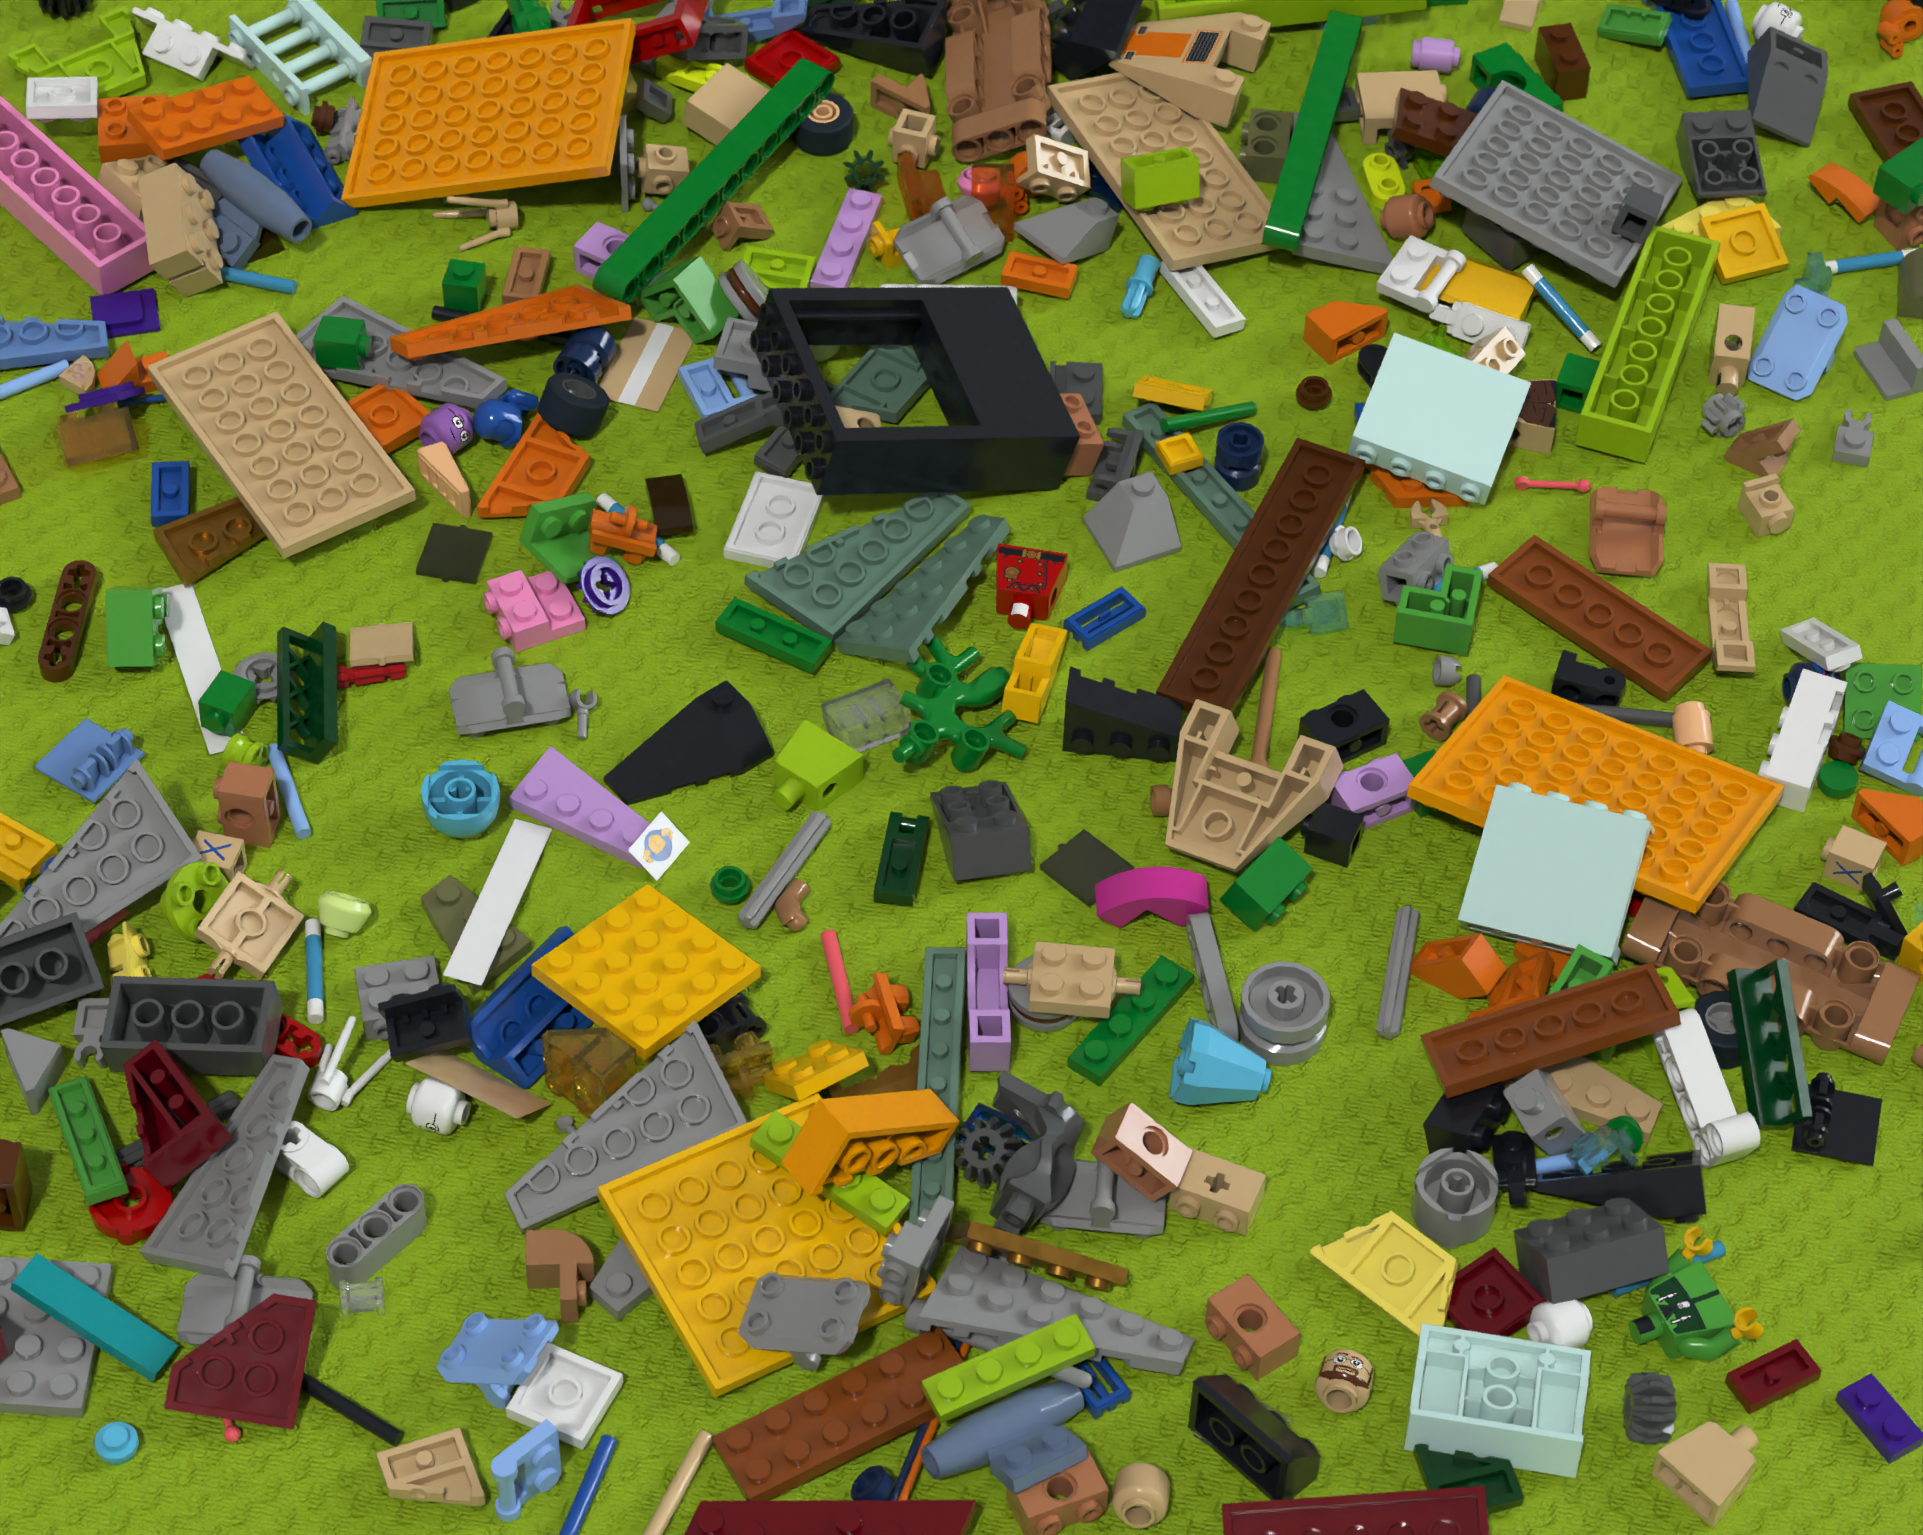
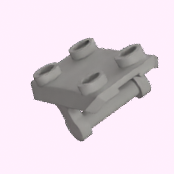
[893,196,1005,284]
[449,647,571,738]
[1039,1157,1167,1238]
[177,1254,314,1347]
[738,1272,871,1371]

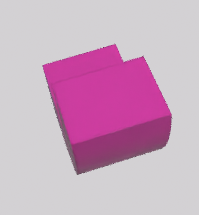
[1095,867,1209,928]

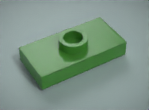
[1597,4,1672,46]

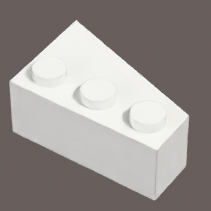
[1758,669,1848,813]

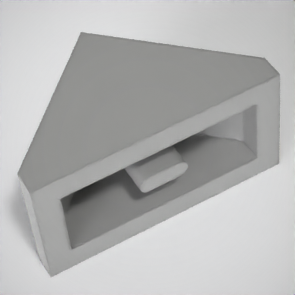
[0,1028,66,1115]

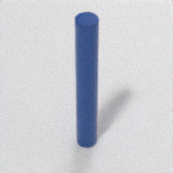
[559,1435,617,1535]

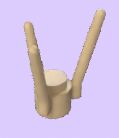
[432,196,518,251]

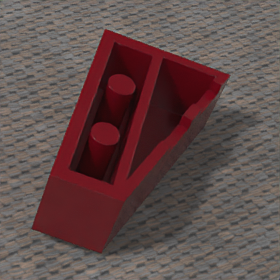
[123,1039,233,1191]

